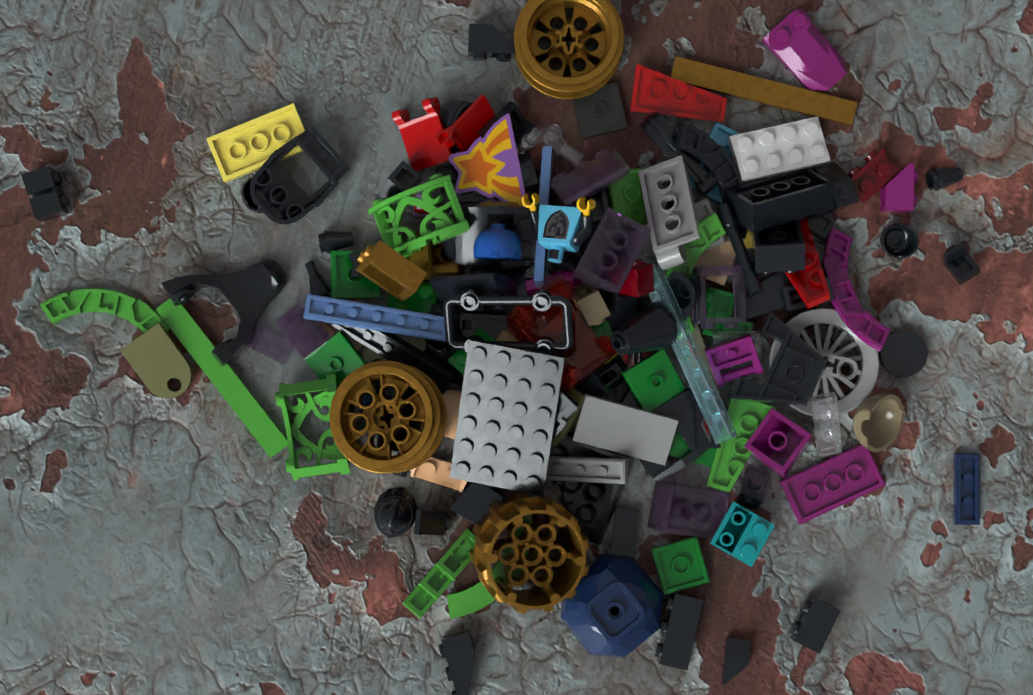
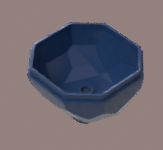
[560,554,664,658]

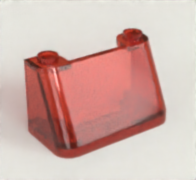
[507,275,618,393]

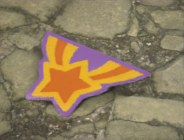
[448,113,525,207]

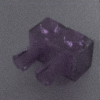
[275,304,328,359]

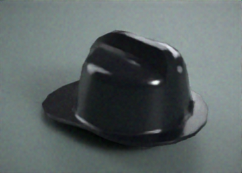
[660,271,702,324]

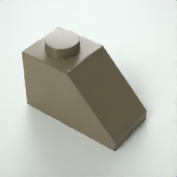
[567,279,611,326]

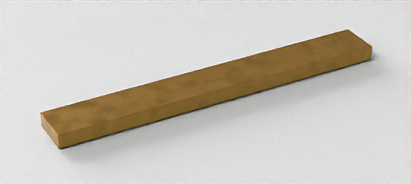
[670,56,858,126]

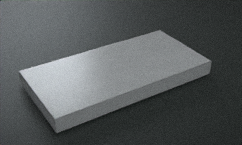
[572,394,679,466]

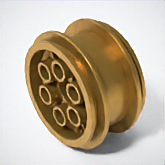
[514,0,624,100]
[329,361,447,474]

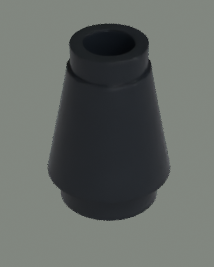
[925,167,963,191]
[318,231,354,254]

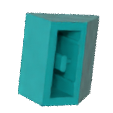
[710,501,775,567]

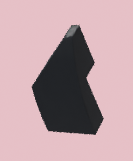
[721,637,751,685]

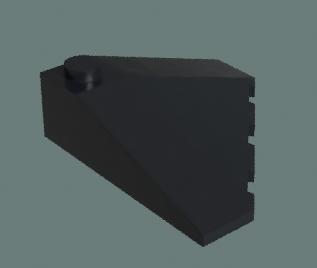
[550,431,634,545]

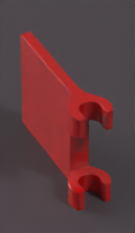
[436,94,495,168]
[392,97,452,172]

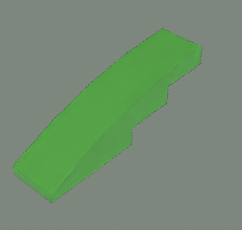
[402,529,476,619]

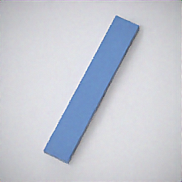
[534,146,554,289]
[303,294,446,342]

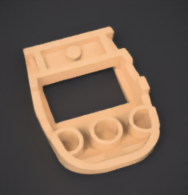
[410,389,468,492]

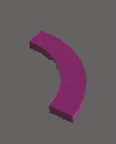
[823,227,891,351]

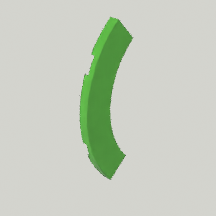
[663,212,726,340]
[39,288,171,333]
[447,514,533,619]

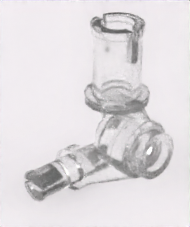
[516,124,584,166]

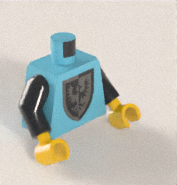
[522,193,596,263]

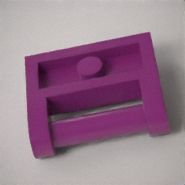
[705,333,764,387]

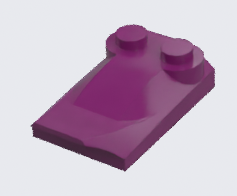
[762,8,848,91]

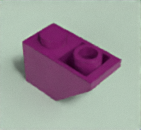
[880,163,918,213]

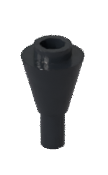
[305,261,331,297]

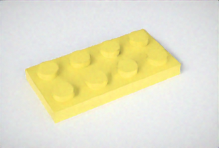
[206,103,305,183]

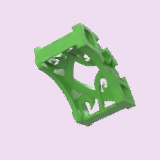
[368,173,470,258]
[275,374,351,481]

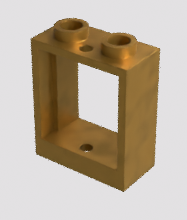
[355,240,427,302]

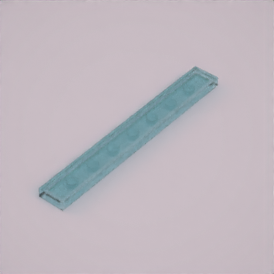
[649,259,738,444]

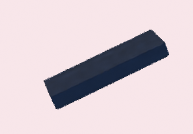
[954,453,980,525]

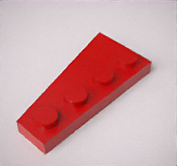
[630,64,727,122]
[784,217,830,309]

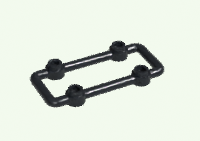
[443,289,574,353]

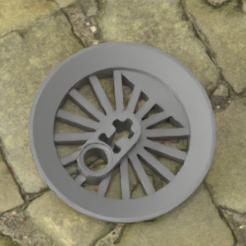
[769,309,879,418]

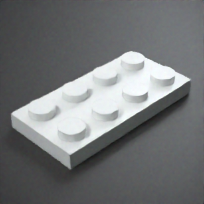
[727,116,831,183]

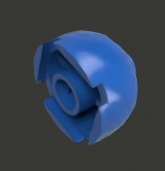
[473,224,522,260]

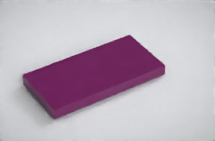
[779,444,886,524]

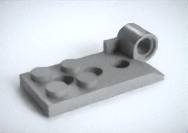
[638,155,700,270]

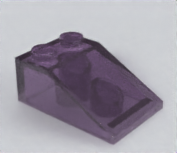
[647,481,730,538]

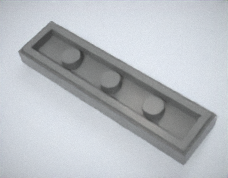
[547,456,628,484]

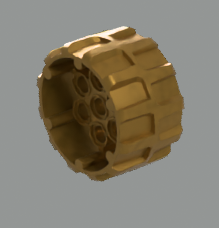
[469,492,590,614]

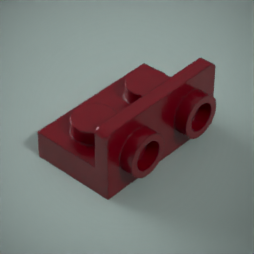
[847,148,900,204]

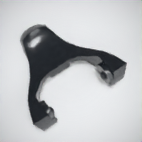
[161,259,287,366]

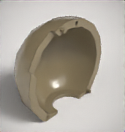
[853,393,906,452]

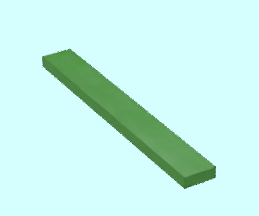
[155,298,288,458]

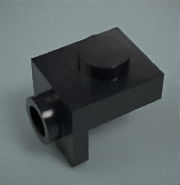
[943,242,980,285]
[735,469,769,510]

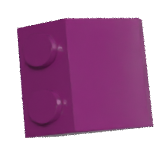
[744,408,812,478]

